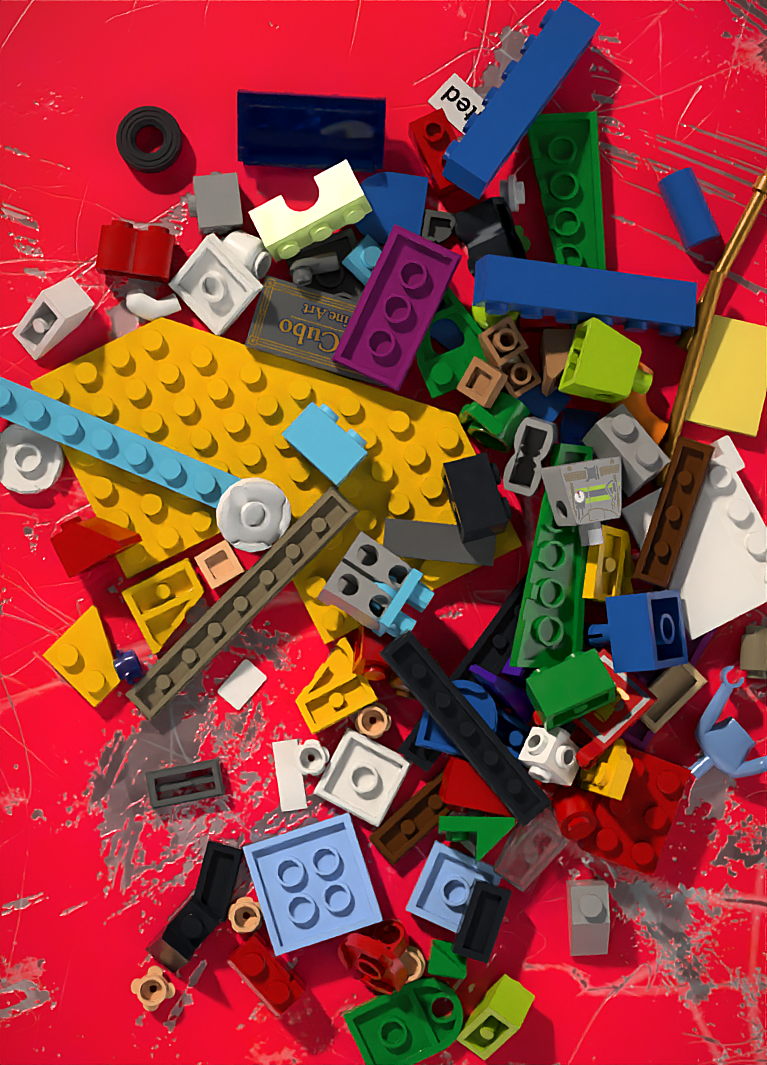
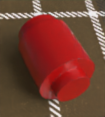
[551,784,597,840]

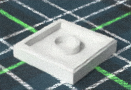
[168,233,264,336]
[313,727,413,828]

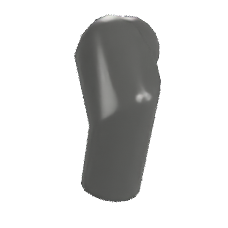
[290,251,340,286]

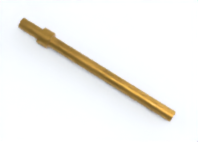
[675,168,767,351]
[651,270,725,487]

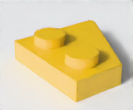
[582,524,635,604]
[121,558,205,655]
[42,605,123,707]
[295,636,379,735]
[580,738,633,801]

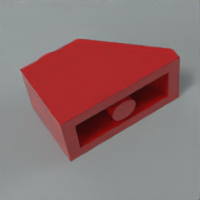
[50,516,143,578]

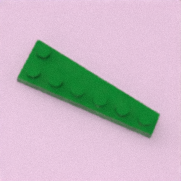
[526,111,606,329]

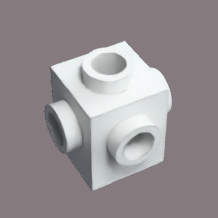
[518,727,581,786]

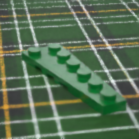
[510,443,593,668]

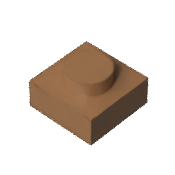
[456,356,509,409]

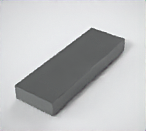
[383,518,496,566]

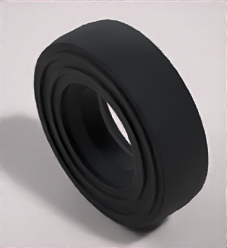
[116,106,183,173]

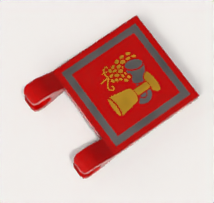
[533,649,658,771]

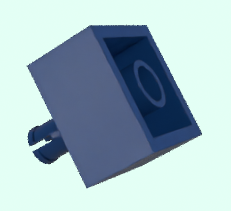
[588,589,688,673]

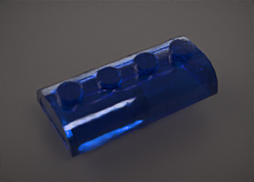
[237,89,386,173]

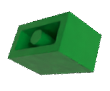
[526,648,616,732]

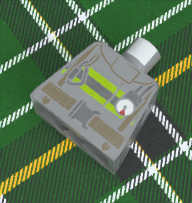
[540,456,622,546]

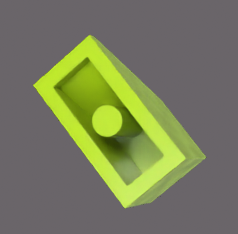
[456,974,535,1060]

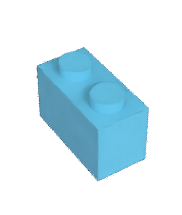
[282,402,368,488]

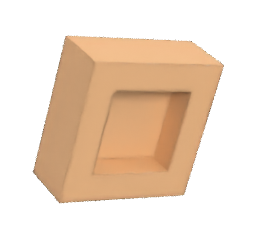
[194,539,245,590]

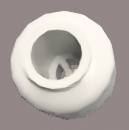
[220,230,272,280]

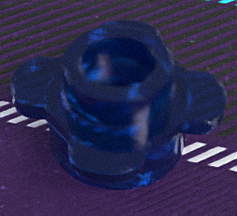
[113,648,144,685]

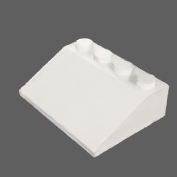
[621,453,767,640]

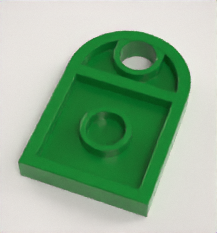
[343,976,463,1065]

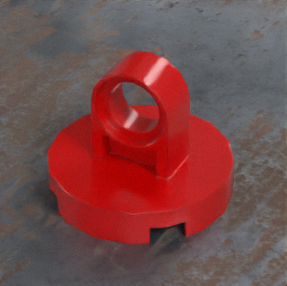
[337,918,409,995]

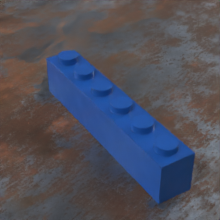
[442,0,601,200]
[473,254,697,337]

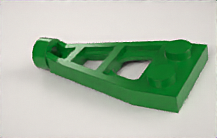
[416,286,488,399]

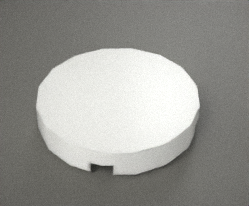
[0,423,65,494]
[216,477,291,552]

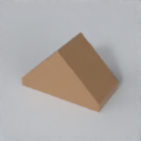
[539,329,576,397]

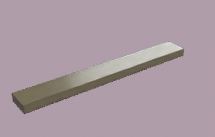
[125,485,360,721]

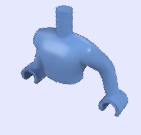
[688,666,767,780]

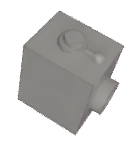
[187,172,243,236]

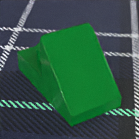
[438,816,515,865]

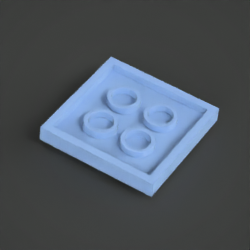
[242,812,384,956]

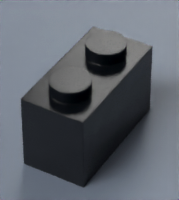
[441,452,512,544]

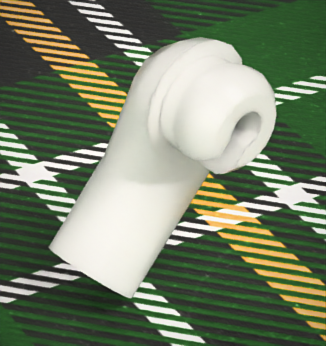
[126,288,182,321]

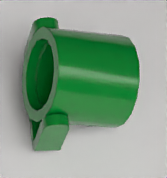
[459,392,530,453]

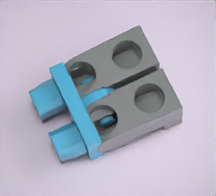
[317,531,435,637]

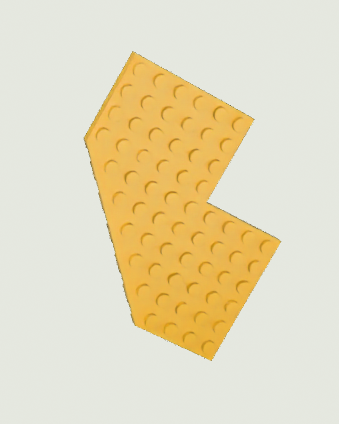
[30,317,522,644]

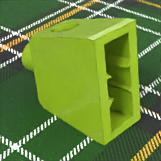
[558,317,653,403]

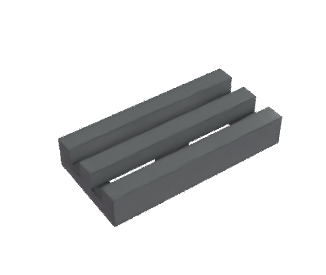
[145,758,226,809]

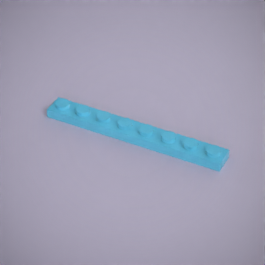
[0,377,242,509]

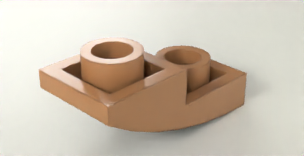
[477,316,542,398]

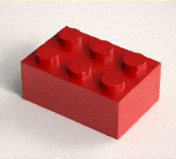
[577,745,692,877]

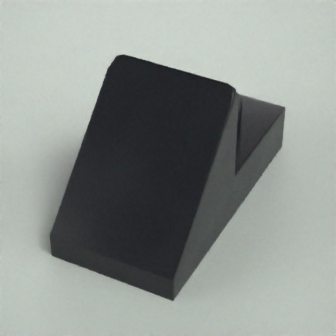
[145,895,221,973]

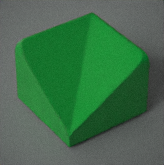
[427,939,467,980]

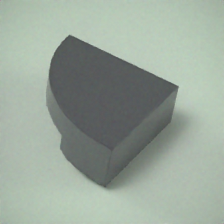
[421,209,456,245]

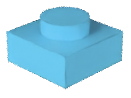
[341,234,383,286]

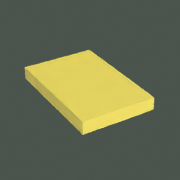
[684,314,767,438]

